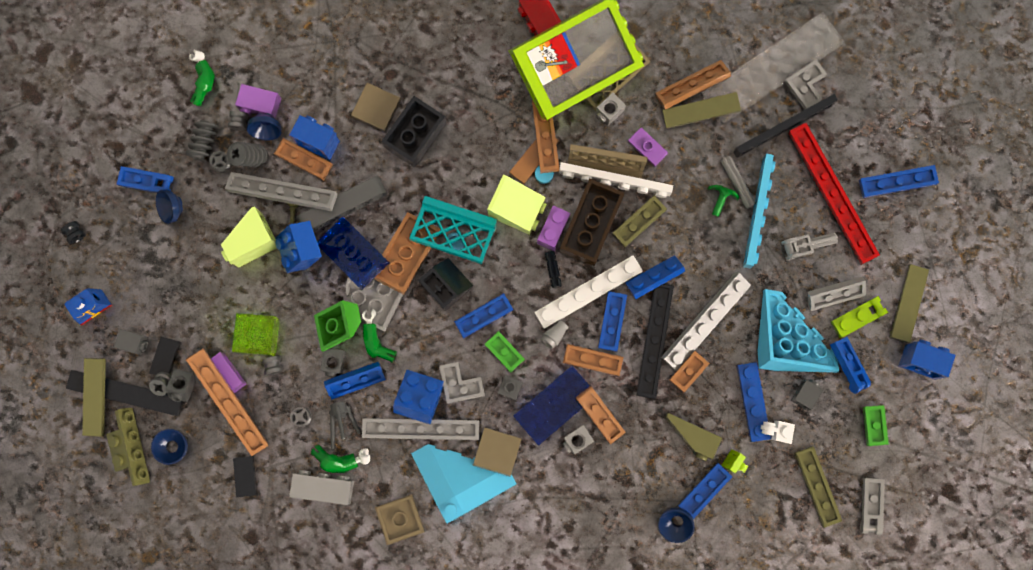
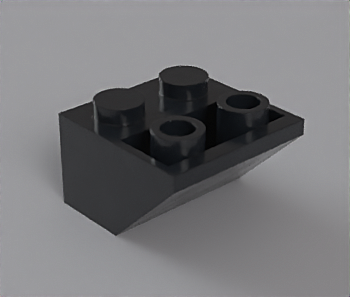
[418,258,473,311]

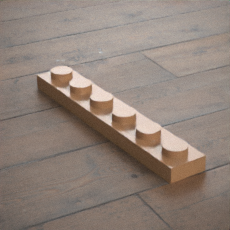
[186,348,268,456]

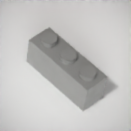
[289,470,354,505]

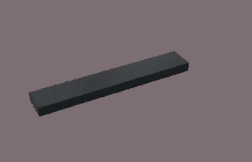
[733,94,838,158]
[636,284,674,399]
[66,370,183,416]

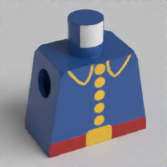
[64,288,112,326]

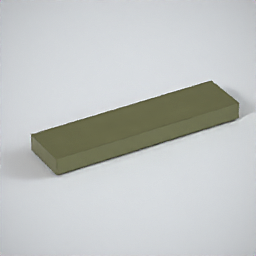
[663,92,741,129]
[889,264,929,343]
[82,358,106,437]
[794,446,842,528]

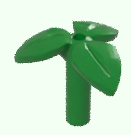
[707,185,739,217]

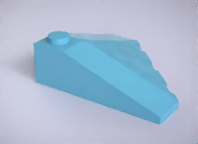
[757,289,839,373]
[411,444,516,524]

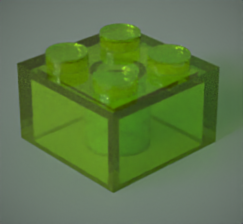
[232,313,280,357]

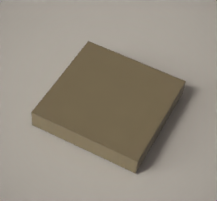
[351,83,401,132]
[473,427,522,477]
[375,494,425,545]

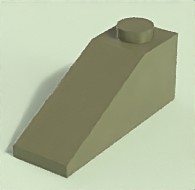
[665,413,722,461]

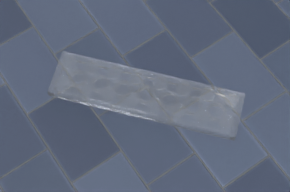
[701,13,845,125]

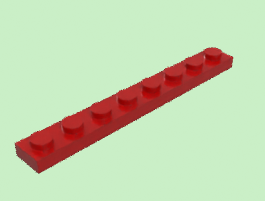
[788,123,880,265]

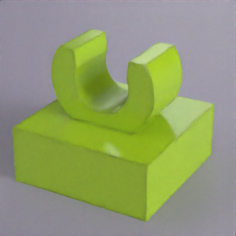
[721,449,749,474]

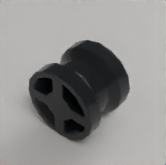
[60,221,86,244]

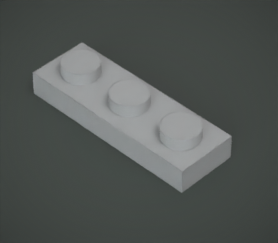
[807,276,866,311]

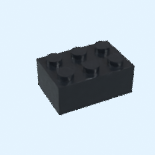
[381,96,447,168]

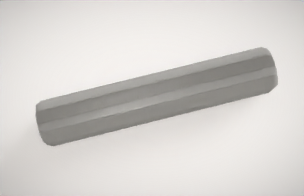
[721,156,756,208]

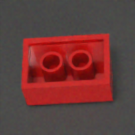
[517,0,566,46]

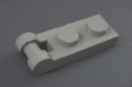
[860,478,885,535]

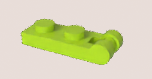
[831,296,888,338]

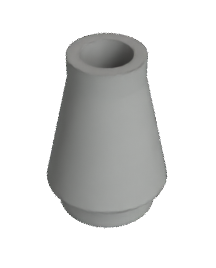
[541,320,568,349]

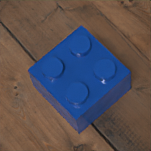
[289,115,340,161]
[275,221,322,273]
[898,340,956,380]
[393,370,444,424]

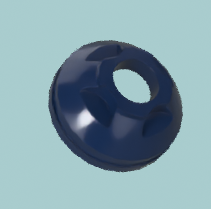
[246,113,282,140]
[156,189,183,224]
[151,429,188,465]
[658,507,695,543]

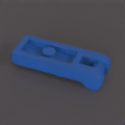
[117,166,174,193]
[830,337,871,394]

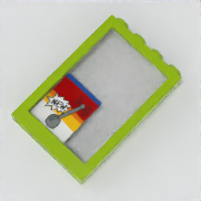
[508,0,644,120]

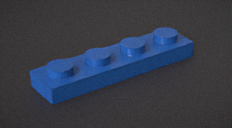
[859,165,939,198]
[737,362,771,442]

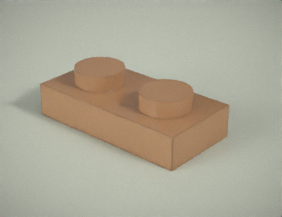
[669,351,710,393]

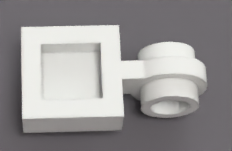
[760,420,795,444]

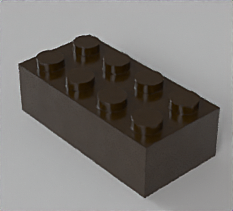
[559,178,625,266]

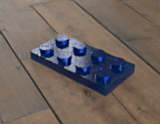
[317,217,389,290]
[513,366,590,446]

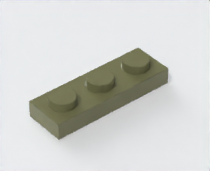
[612,195,667,248]

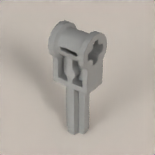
[781,233,838,261]

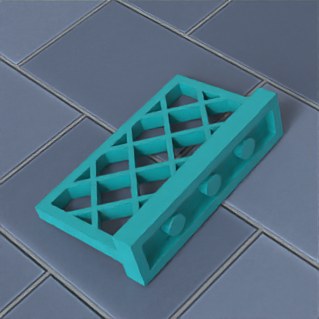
[409,196,497,264]

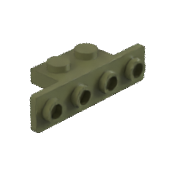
[106,408,150,486]

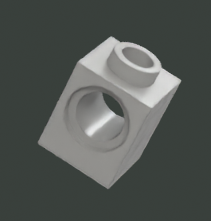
[596,93,626,126]
[562,425,594,454]

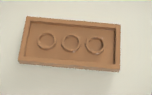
[370,212,440,295]

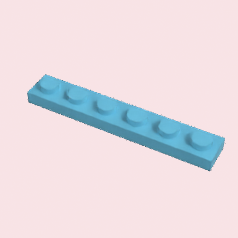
[743,154,775,269]

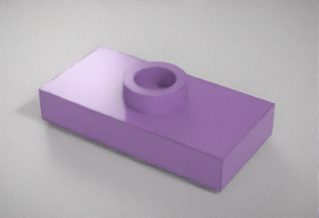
[628,128,668,167]

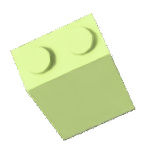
[487,175,547,235]
[221,206,277,267]

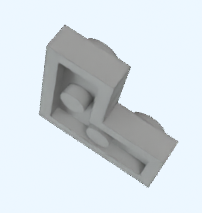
[784,60,827,110]
[439,362,485,404]

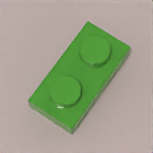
[485,331,525,373]
[863,405,889,446]

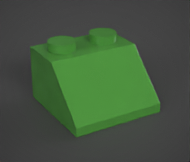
[314,300,361,351]

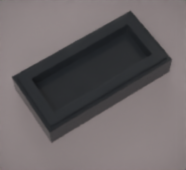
[149,337,181,375]
[233,456,257,497]

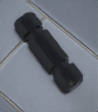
[545,251,562,288]

